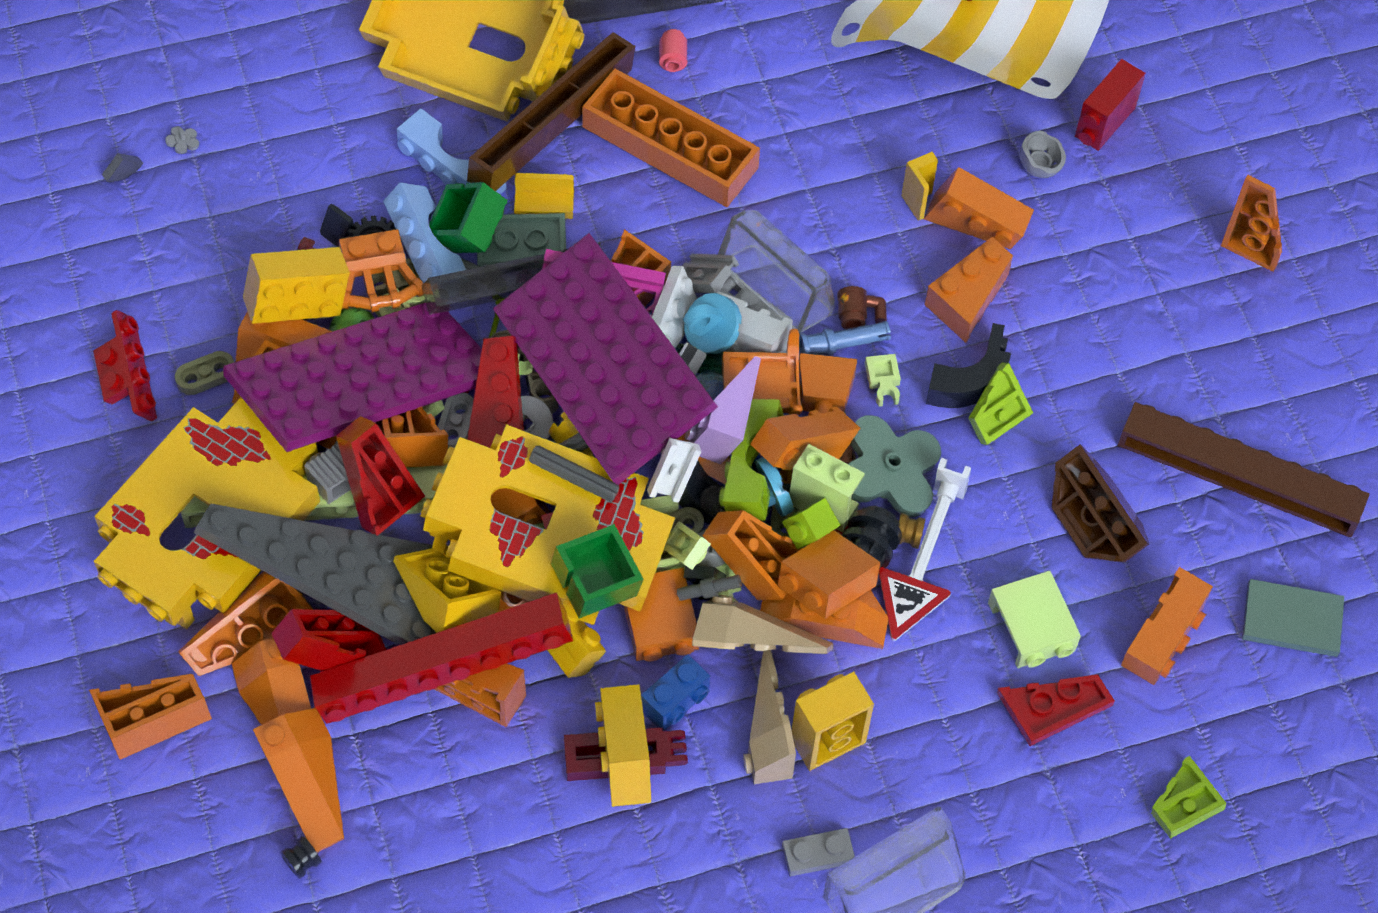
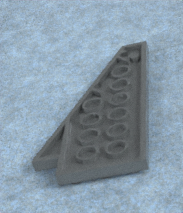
[193,504,437,645]

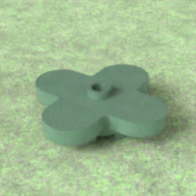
[848,415,941,517]

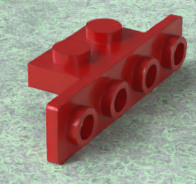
[93,310,157,422]

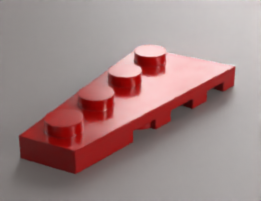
[467,336,524,448]

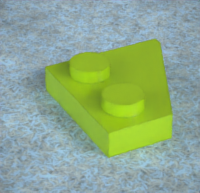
[968,362,1033,445]
[1151,756,1226,839]

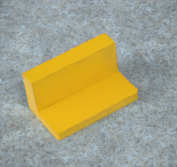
[901,152,938,221]
[514,173,574,219]

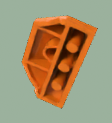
[760,590,888,649]

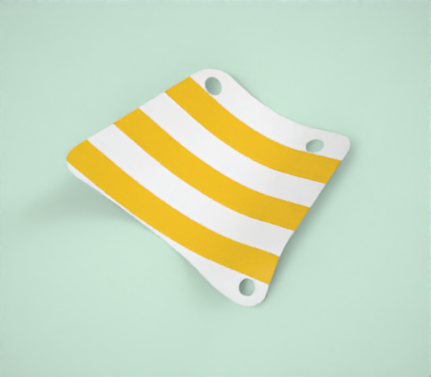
[831,0,1109,99]

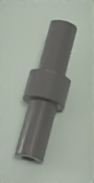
[677,575,742,601]

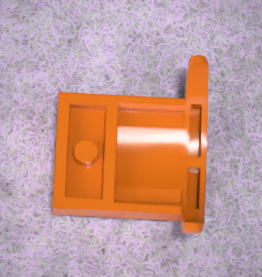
[722,329,803,415]

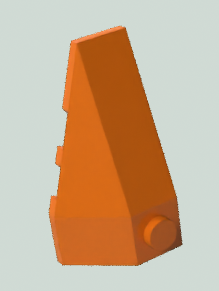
[1221,175,1282,272]
[253,708,344,853]

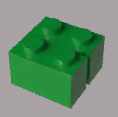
[429,182,508,253]
[551,524,644,619]

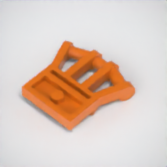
[339,229,427,313]

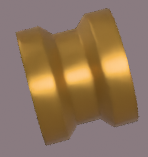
[899,513,925,549]

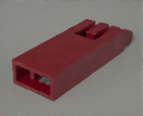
[564,728,688,781]

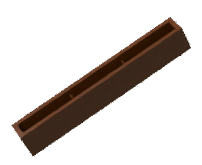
[467,32,636,191]
[1118,402,1370,538]

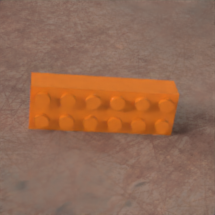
[582,68,760,207]

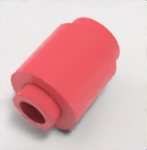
[659,29,687,72]

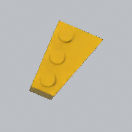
[595,684,651,807]

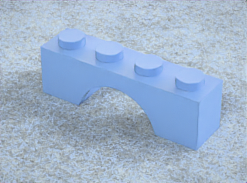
[397,108,507,194]
[383,182,471,297]

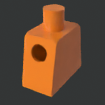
[799,353,857,414]

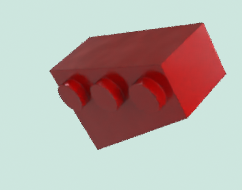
[336,416,425,536]
[271,609,387,671]

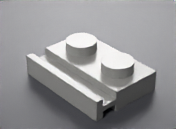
[682,254,739,293]

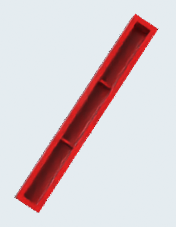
[310,592,573,724]

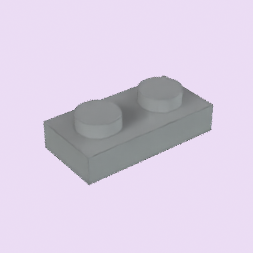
[782,828,855,877]

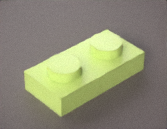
[664,521,711,570]

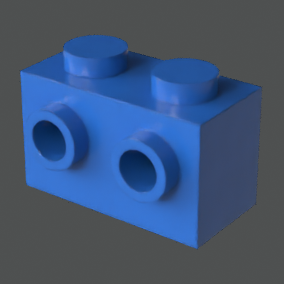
[641,654,710,731]

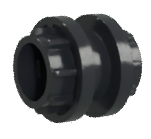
[842,506,902,569]

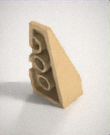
[692,595,833,654]
[743,650,796,784]

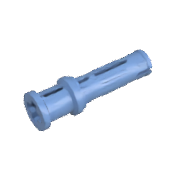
[799,321,891,356]

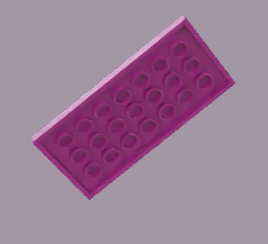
[493,233,718,485]
[223,299,482,452]

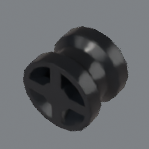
[280,836,322,879]

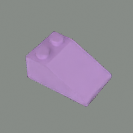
[685,356,761,464]

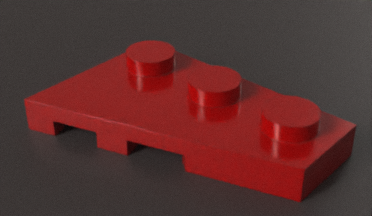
[997,674,1115,746]

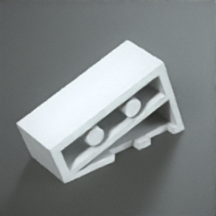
[717,291,793,353]

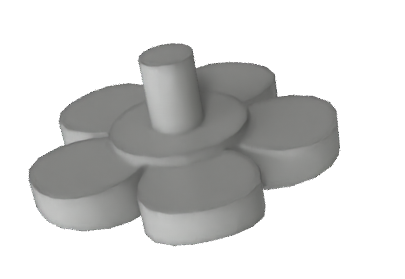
[165,126,199,154]

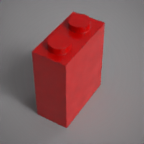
[1075,59,1146,151]

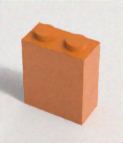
[778,530,881,619]
[623,568,699,662]

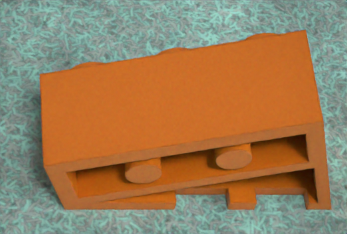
[924,167,1034,249]
[925,237,1013,343]
[750,406,860,471]
[1121,567,1213,685]
[89,674,212,760]

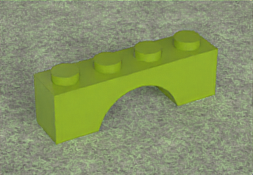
[719,399,784,521]

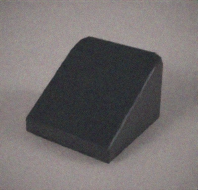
[320,204,354,247]

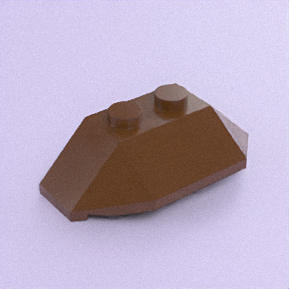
[1052,444,1149,563]

